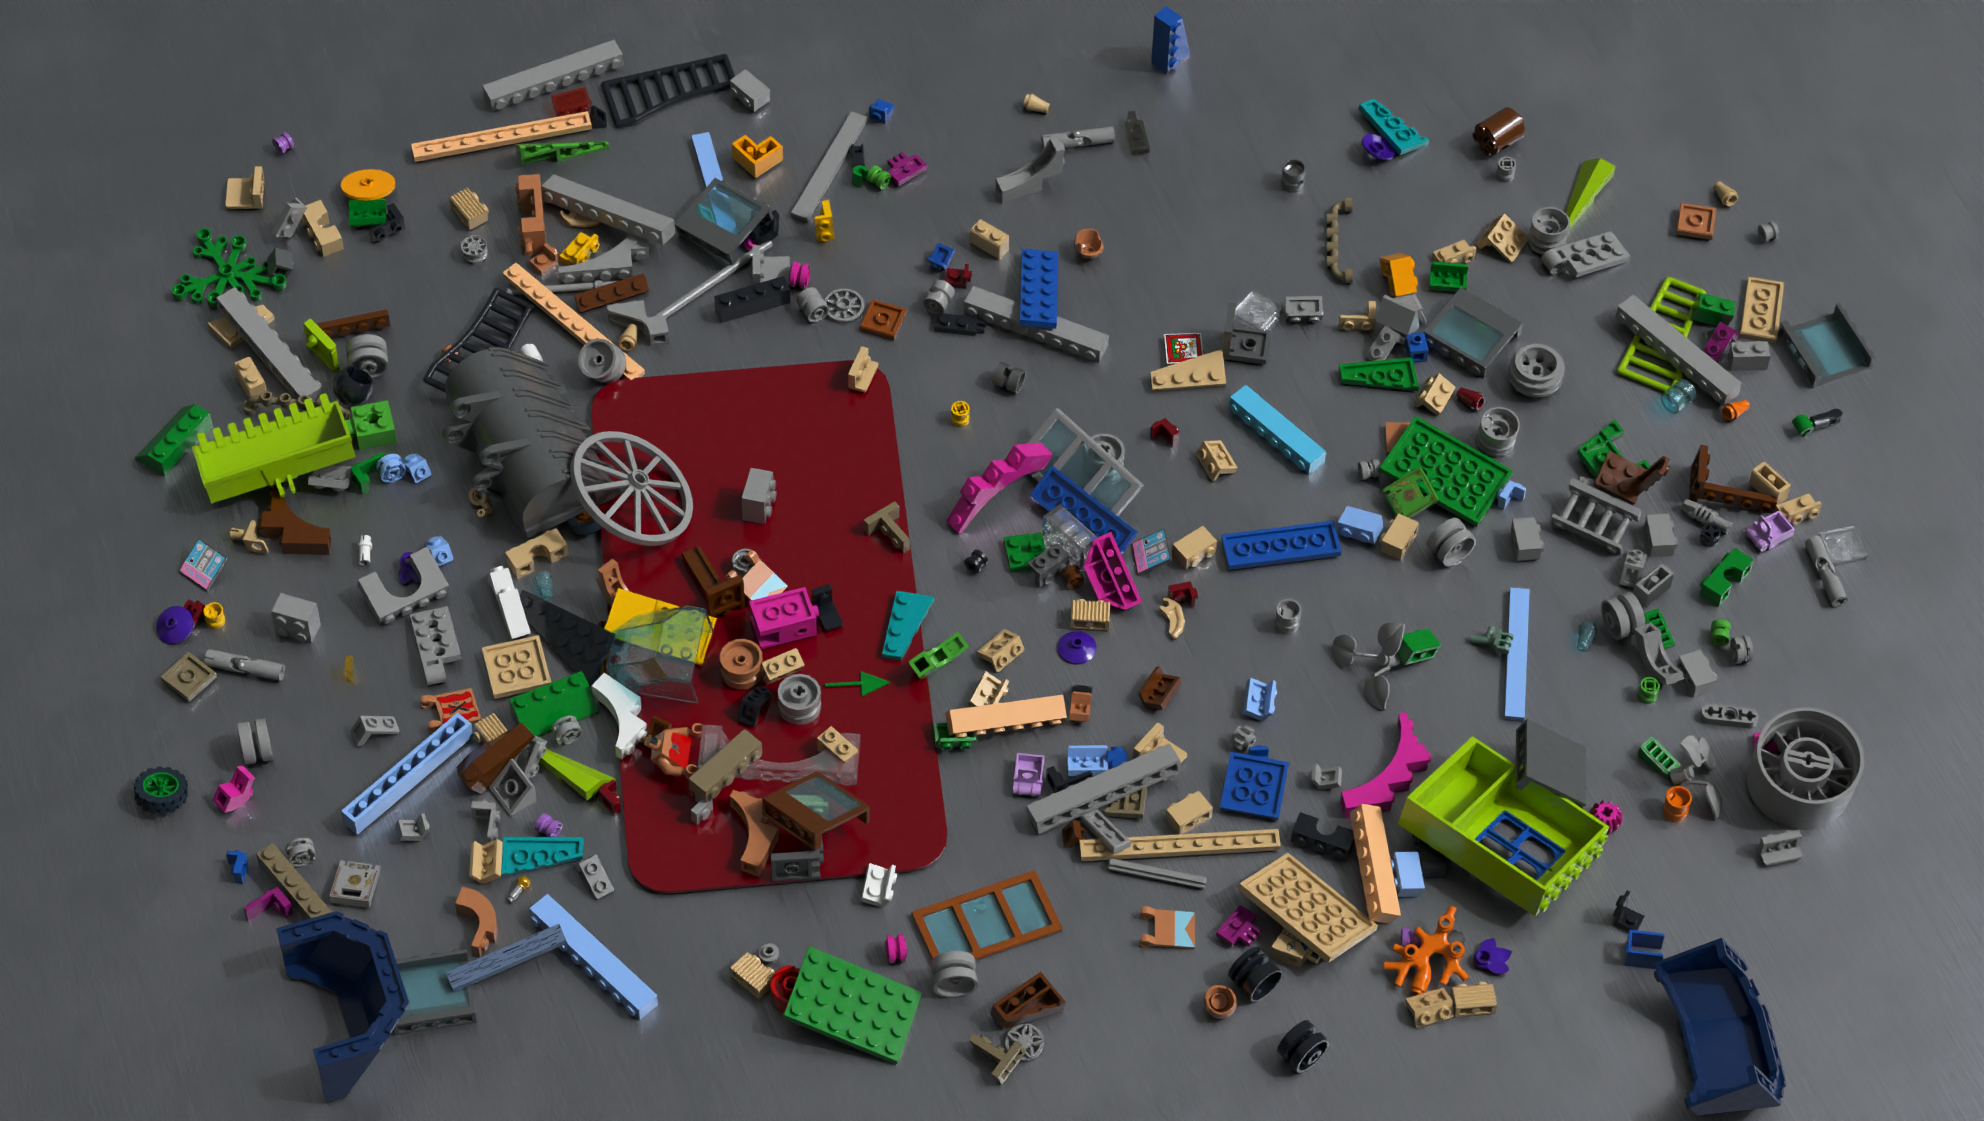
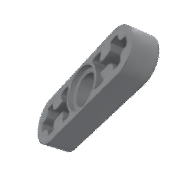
[1700,704,1759,728]

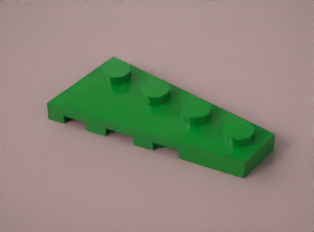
[1339,357,1419,391]

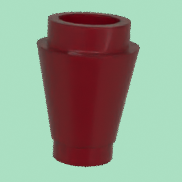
[1456,387,1485,410]

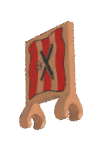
[420,688,481,734]

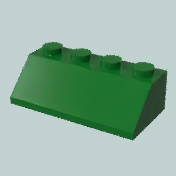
[135,404,213,477]
[509,671,599,737]

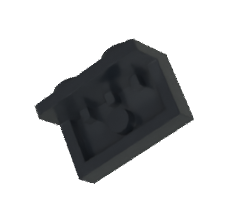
[750,210,779,245]

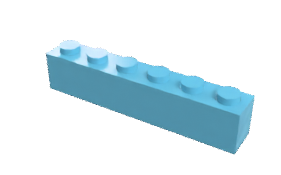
[1229,385,1326,475]

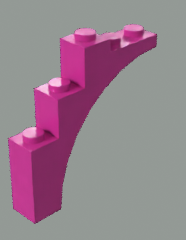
[946,443,1053,533]
[1340,712,1431,819]

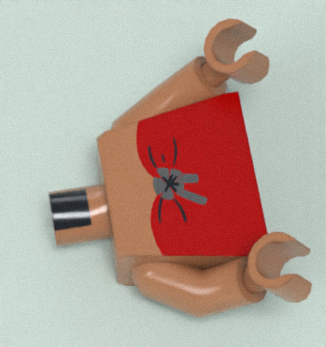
[645,723,702,780]

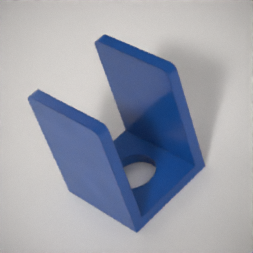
[1625,929,1665,969]

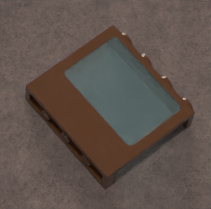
[762,771,870,850]

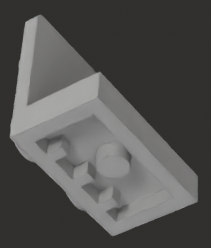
[752,245,790,287]

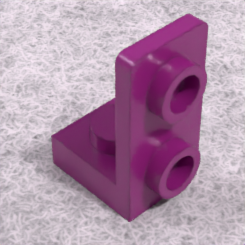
[1703,322,1739,362]
[244,887,293,921]

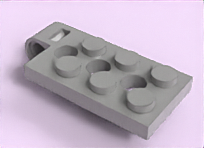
[1541,231,1631,277]
[410,606,462,686]

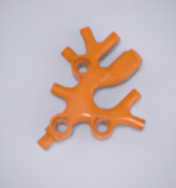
[1384,905,1470,995]

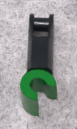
[851,144,869,188]
[1792,408,1843,437]

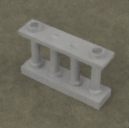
[1552,478,1641,555]

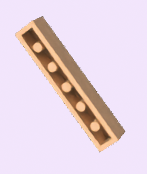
[945,695,1067,738]
[1350,804,1401,924]

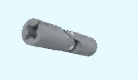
[1041,126,1115,149]
[1805,536,1848,607]
[204,649,285,681]

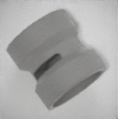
[1496,157,1516,182]
[1358,459,1381,480]

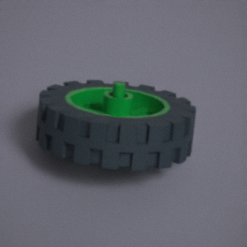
[134,766,188,814]

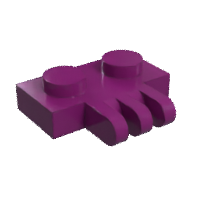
[887,152,927,186]
[1216,905,1262,947]

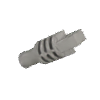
[1681,499,1733,534]

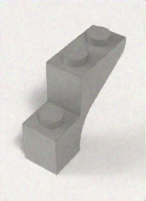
[607,300,669,346]

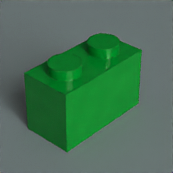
[1692,292,1735,326]
[1396,628,1441,665]

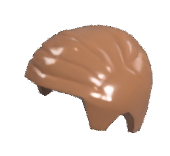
[1074,228,1104,259]
[1203,985,1237,1019]

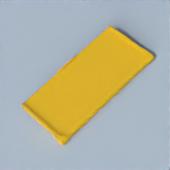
[605,588,717,666]

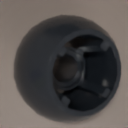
[333,366,374,406]

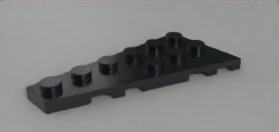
[519,590,616,687]

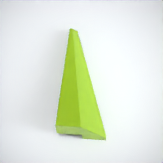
[1566,158,1616,230]
[539,749,616,800]

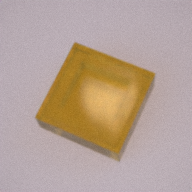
[345,656,355,683]

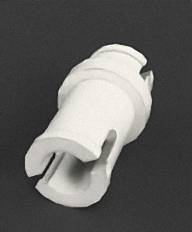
[357,535,372,566]

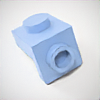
[402,453,431,483]
[1496,480,1526,510]
[424,536,454,566]

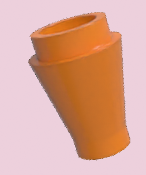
[1722,399,1750,421]

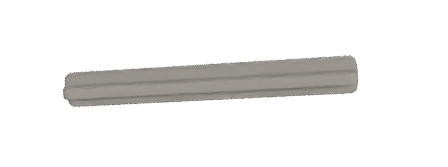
[1108,858,1207,889]

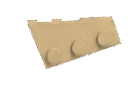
[207,304,275,349]

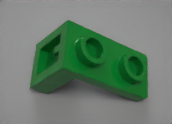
[350,452,386,494]

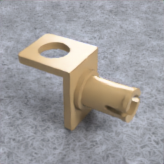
[230,520,269,554]

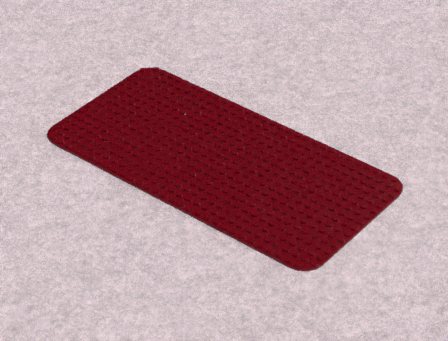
[591,360,947,894]

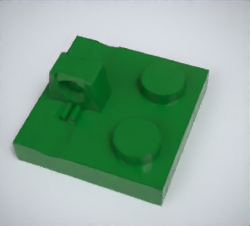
[1004,532,1045,572]

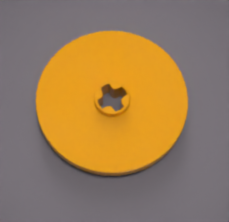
[341,169,396,201]

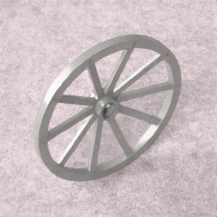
[570,431,693,546]

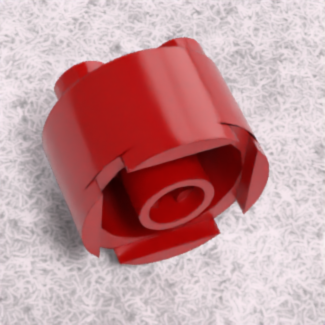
[771,965,800,1014]

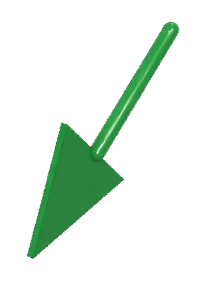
[824,671,891,697]

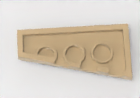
[1150,349,1226,392]

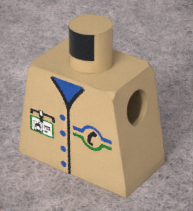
[1270,928,1321,968]

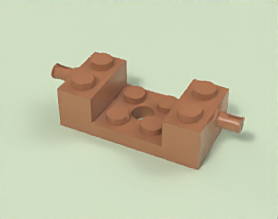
[515,174,546,256]

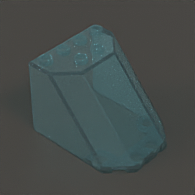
[605,606,713,703]

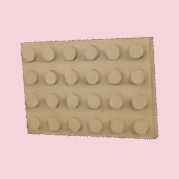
[1237,853,1378,963]

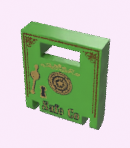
[1382,467,1440,518]

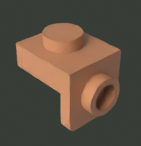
[1069,691,1092,722]

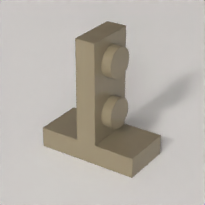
[864,501,910,554]
[969,1033,1026,1085]

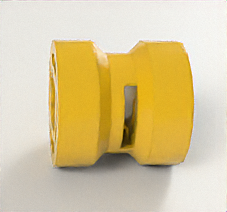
[951,401,970,427]
[204,602,225,629]

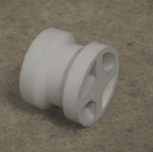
[1758,221,1779,242]

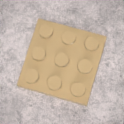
[482,635,551,699]

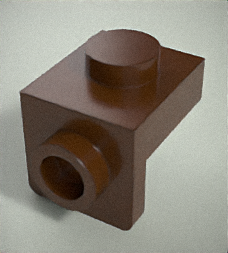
[641,716,672,743]

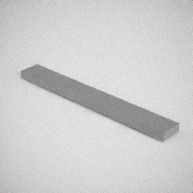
[791,111,868,223]

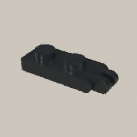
[934,313,986,336]

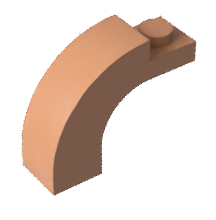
[596,559,630,607]
[455,887,498,957]

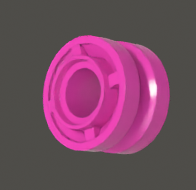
[789,261,810,289]
[885,933,907,963]

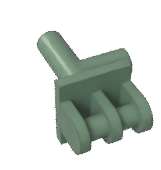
[1470,626,1514,656]

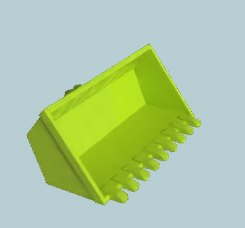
[192,393,356,504]

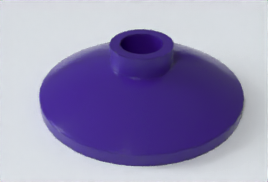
[1362,134,1395,160]
[156,606,194,644]
[1058,631,1097,665]

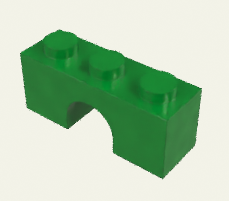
[1700,548,1754,607]

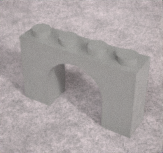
[358,547,449,625]

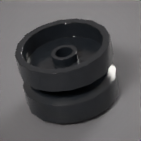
[1277,1020,1330,1073]

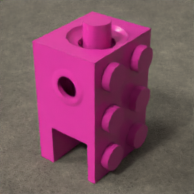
[749,587,819,649]

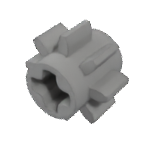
[1232,725,1256,750]

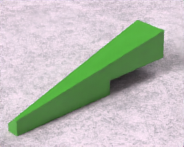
[515,141,609,166]

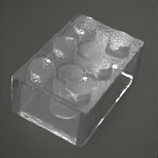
[1042,504,1098,574]

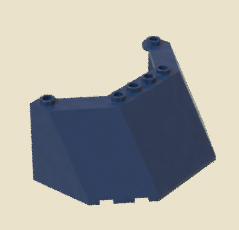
[276,911,409,1103]
[1654,938,1787,1115]

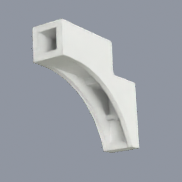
[486,566,530,640]
[592,673,647,760]

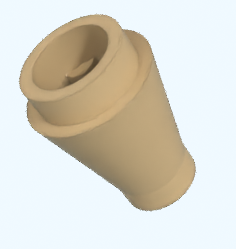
[1022,94,1050,114]
[1714,181,1738,206]
[619,324,638,351]

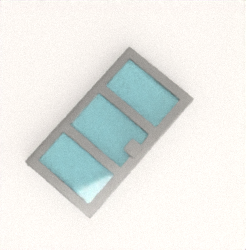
[1027,408,1144,516]

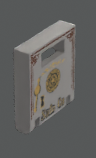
[329,860,381,908]

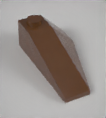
[456,723,535,794]

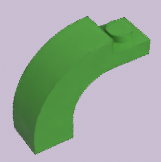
[909,632,970,679]

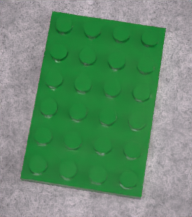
[1378,416,1513,527]
[782,946,922,1065]

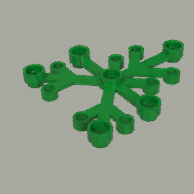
[171,228,287,308]

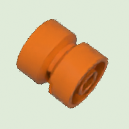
[1662,786,1692,822]

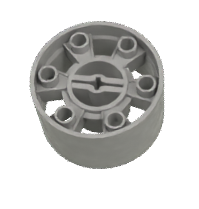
[1746,707,1864,830]

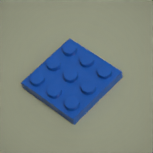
[1220,752,1289,820]

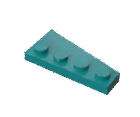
[1358,99,1429,155]
[882,591,935,661]
[501,837,584,877]

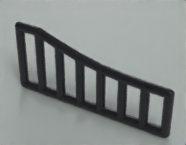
[601,54,735,127]
[423,288,534,393]

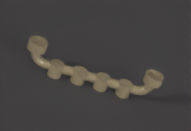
[1327,197,1353,283]
[243,391,351,420]

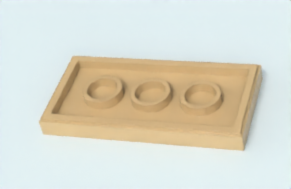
[1739,277,1784,343]

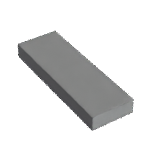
[1081,809,1131,854]

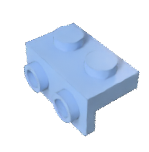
[1242,678,1277,722]
[1067,745,1108,776]

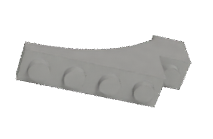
[558,233,650,284]

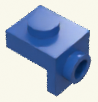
[927,243,955,271]
[1107,747,1127,770]

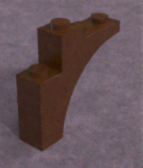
[258,483,332,555]

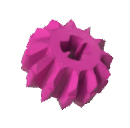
[1589,800,1623,834]

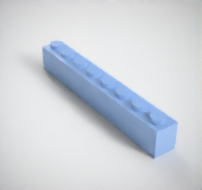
[341,712,473,835]
[529,894,658,1020]

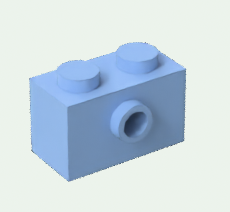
[1338,506,1384,544]
[1390,852,1425,897]

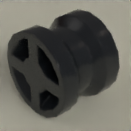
[1700,523,1721,547]
[964,549,989,574]

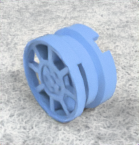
[376,454,406,483]

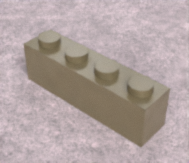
[689,729,762,803]

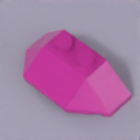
[1083,532,1142,610]

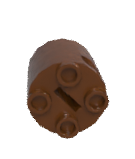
[1472,107,1525,156]

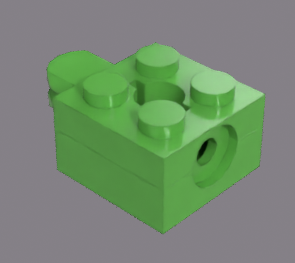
[345,400,397,450]

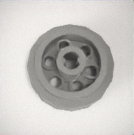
[1508,344,1565,398]

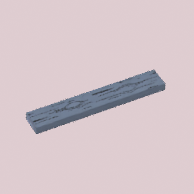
[446,924,567,992]

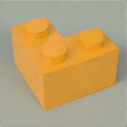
[732,135,783,178]
[1379,253,1418,297]

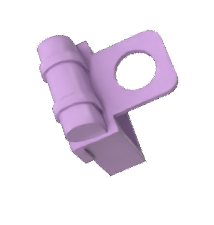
[1745,511,1795,552]
[1013,753,1045,797]

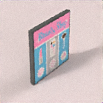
[1132,528,1172,575]
[179,538,228,591]

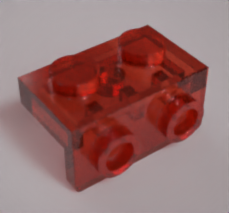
[551,87,592,117]

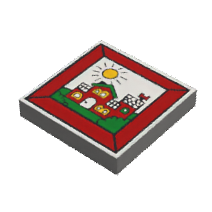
[1164,333,1203,366]

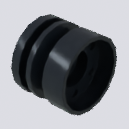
[1228,947,1283,1002]

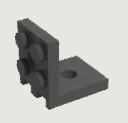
[1222,302,1271,365]
[771,834,824,881]

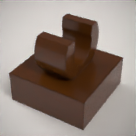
[1062,820,1086,848]

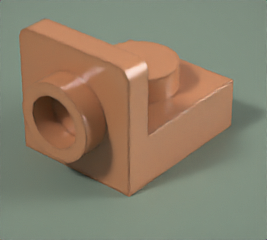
[530,243,559,276]

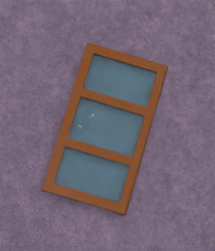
[912,870,1063,960]

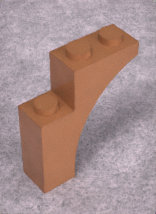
[730,790,779,877]

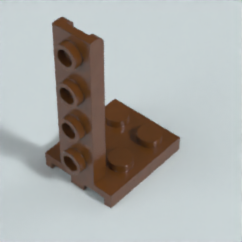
[1688,445,1777,514]
[1593,451,1670,505]
[681,546,745,617]

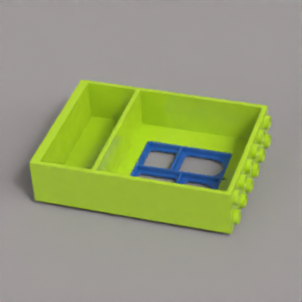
[1398,736,1609,917]

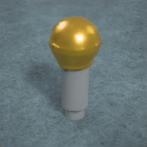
[507,875,530,903]

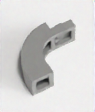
[1634,623,1684,685]

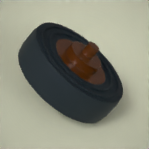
[569,511,602,535]

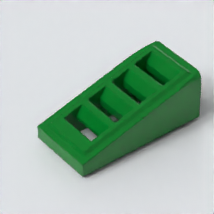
[1644,608,1675,649]
[1638,736,1681,778]

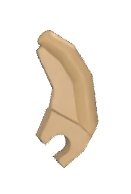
[560,210,601,228]
[1159,597,1185,639]

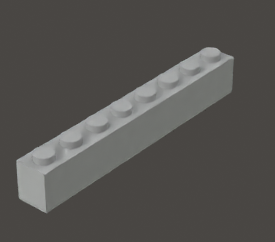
[483,40,624,112]
[541,175,675,246]
[964,286,1109,362]
[216,287,322,401]
[1616,295,1742,406]
[1027,743,1182,834]

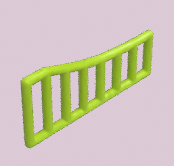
[1617,276,1706,395]

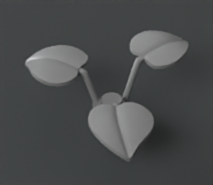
[1332,623,1405,710]
[1670,735,1722,820]

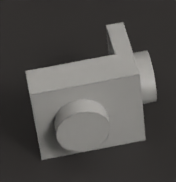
[1310,764,1342,790]
[691,794,713,825]
[395,814,429,841]

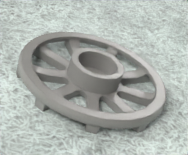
[824,288,864,323]

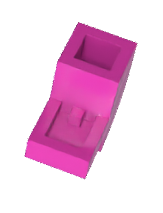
[212,765,255,813]

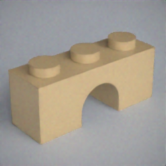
[300,200,344,257]
[505,528,568,580]

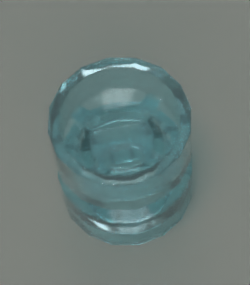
[1661,379,1696,414]

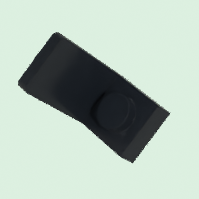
[369,203,405,243]
[811,584,843,632]
[737,686,773,727]
[1046,766,1093,793]
[1613,890,1645,932]

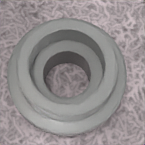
[759,944,779,964]

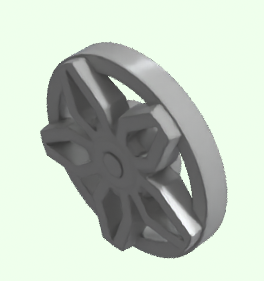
[1005,1023,1044,1062]

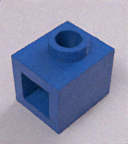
[1404,333,1429,363]

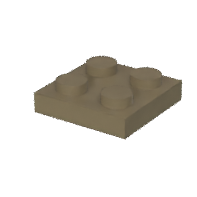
[160,652,217,702]

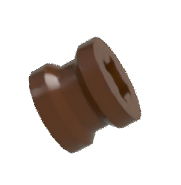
[1062,565,1085,589]

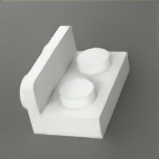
[860,863,897,908]

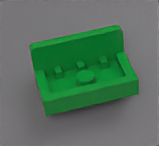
[349,198,387,227]
[1429,262,1468,292]
[932,723,977,750]

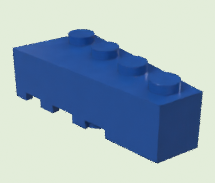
[1151,6,1190,74]

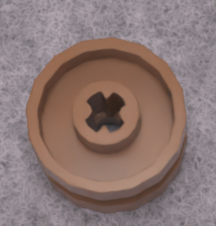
[720,639,763,690]

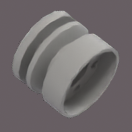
[1528,207,1570,255]
[1476,407,1520,457]

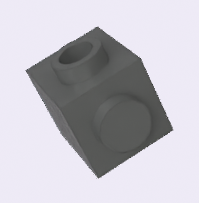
[267,248,294,278]

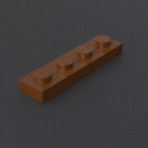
[573,273,650,313]
[317,309,390,338]

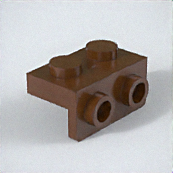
[1138,666,1182,710]

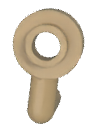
[469,488,493,517]

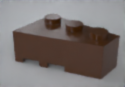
[990,971,1066,1029]

